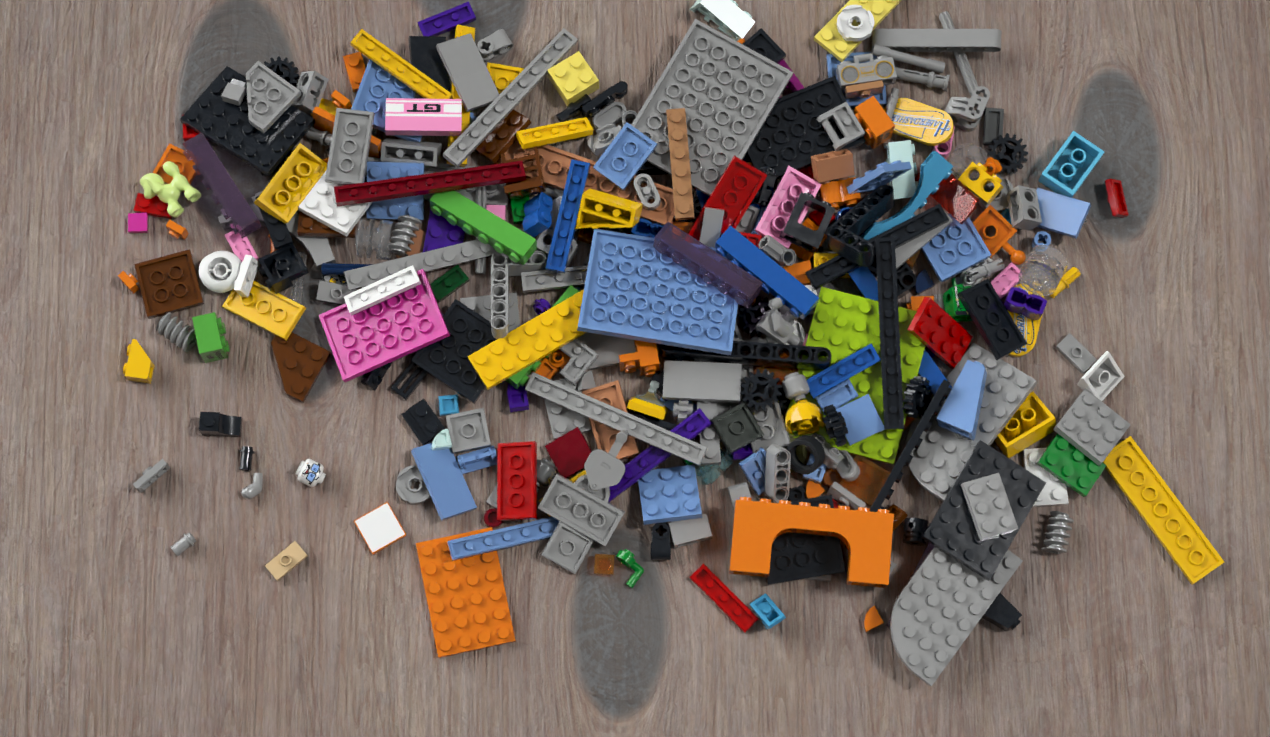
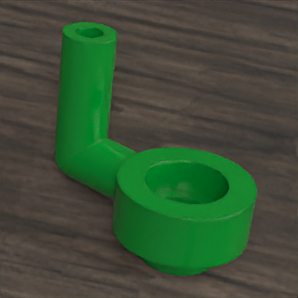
[615,549,644,589]

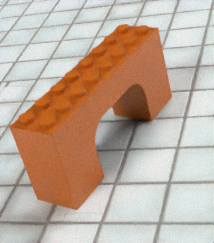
[729,497,894,588]

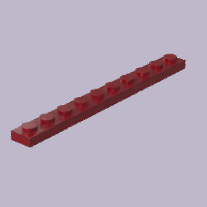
[334,161,526,207]

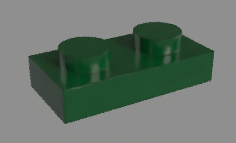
[430,264,470,303]

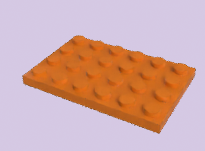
[416,527,516,658]

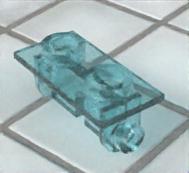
[696,448,733,485]

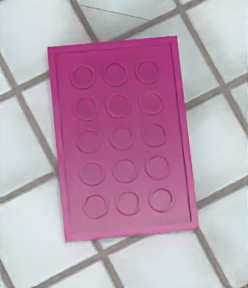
[319,269,450,382]

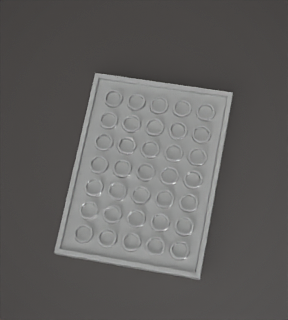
[632,19,793,197]

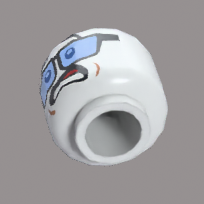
[295,459,326,487]

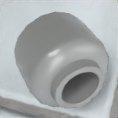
[782,372,810,402]

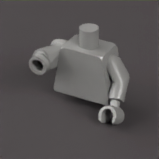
[755,297,801,345]

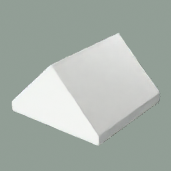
[1077,351,1125,401]

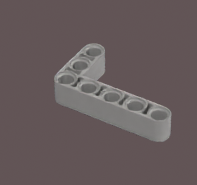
[491,251,547,339]

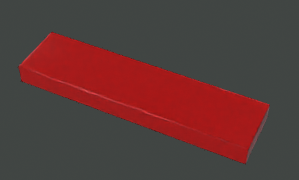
[690,563,759,633]

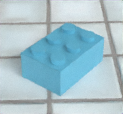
[1038,131,1104,198]

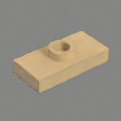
[265,541,308,581]

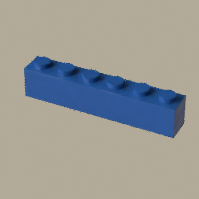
[715,225,819,320]

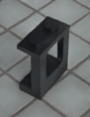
[779,192,835,253]

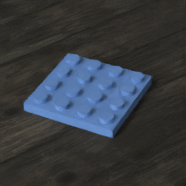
[351,59,422,143]

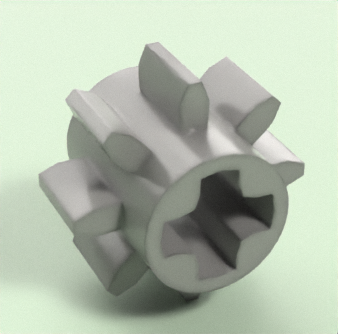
[673,400,693,422]

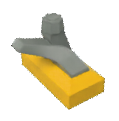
[627,381,668,420]

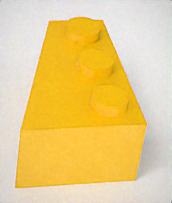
[575,188,643,229]

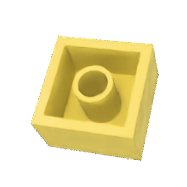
[547,51,599,107]

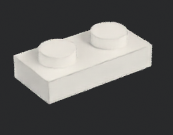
[234,255,260,298]

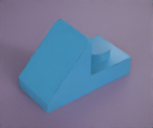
[750,593,786,630]

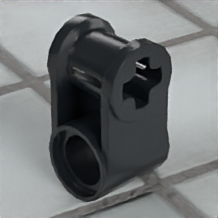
[651,522,671,560]

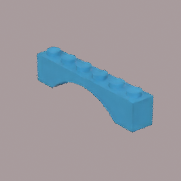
[860,151,954,240]

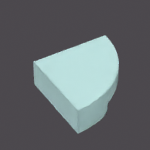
[432,429,452,451]

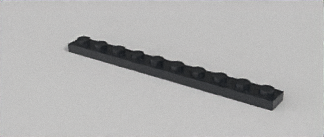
[875,237,904,430]

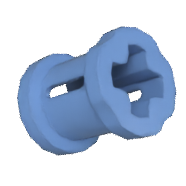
[1031,231,1051,253]

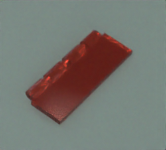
[915,172,979,224]

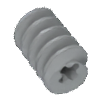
[387,215,422,257]
[156,312,197,352]
[1042,511,1074,554]

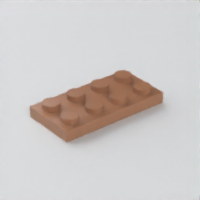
[582,380,640,460]

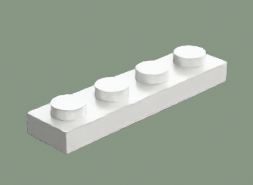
[344,265,421,315]

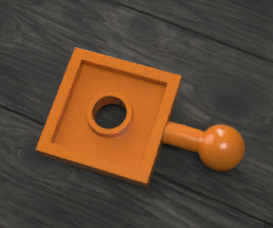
[972,205,1026,265]

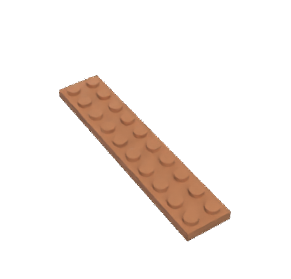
[497,139,675,228]

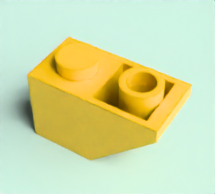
[123,339,155,384]

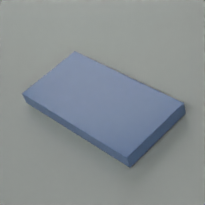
[411,443,477,521]

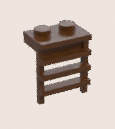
[501,146,546,199]

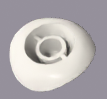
[199,251,241,293]

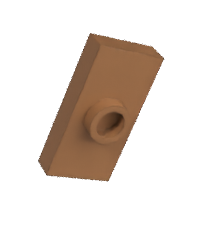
[844,80,884,99]

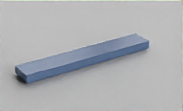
[447,517,560,561]

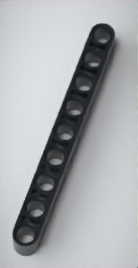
[660,341,832,370]

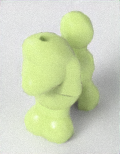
[140,161,201,218]

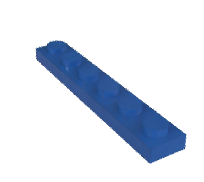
[545,159,590,274]

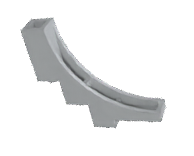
[218,191,336,271]

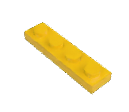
[516,117,593,149]

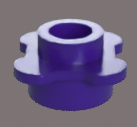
[533,298,552,315]

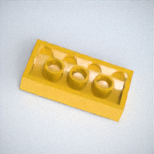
[254,143,327,224]

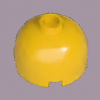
[785,400,824,435]

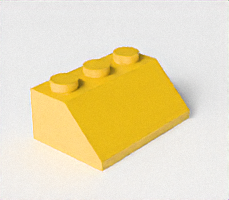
[995,391,1056,458]

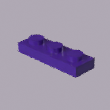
[417,2,476,36]

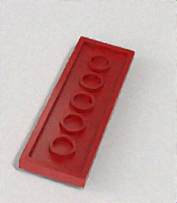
[682,155,768,248]

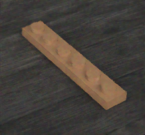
[666,108,694,221]

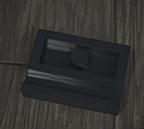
[401,399,445,445]

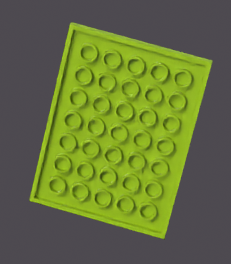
[788,287,925,465]

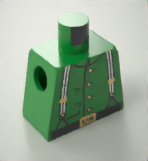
[943,277,973,322]

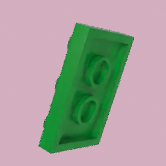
[1037,433,1107,497]

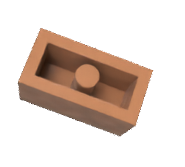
[811,149,855,184]

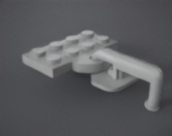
[538,429,629,546]

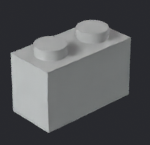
[668,514,712,549]

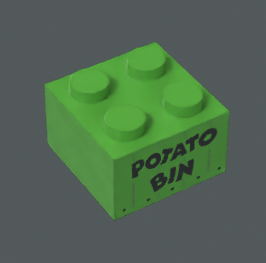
[192,312,230,363]

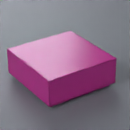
[128,213,148,233]

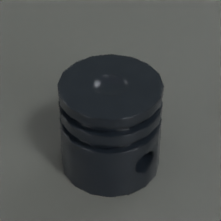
[903,518,929,546]

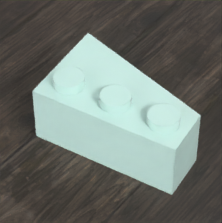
[690,0,755,41]
[883,140,918,199]

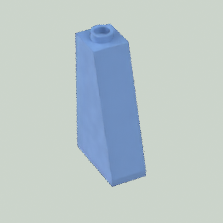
[936,360,987,441]

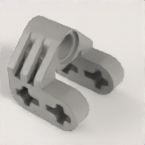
[945,86,990,132]

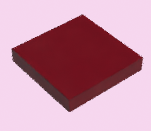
[545,427,592,479]

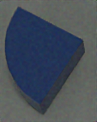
[915,269,934,295]

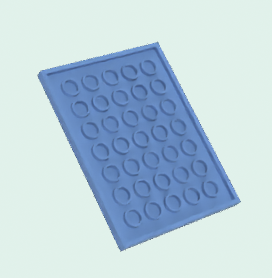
[577,229,743,355]

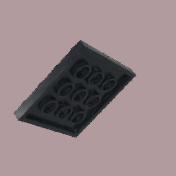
[411,299,499,404]
[767,495,846,585]

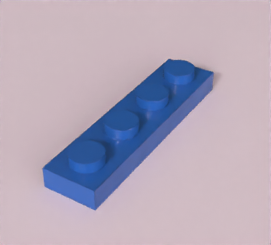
[807,343,881,399]

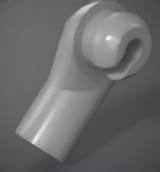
[241,473,263,499]

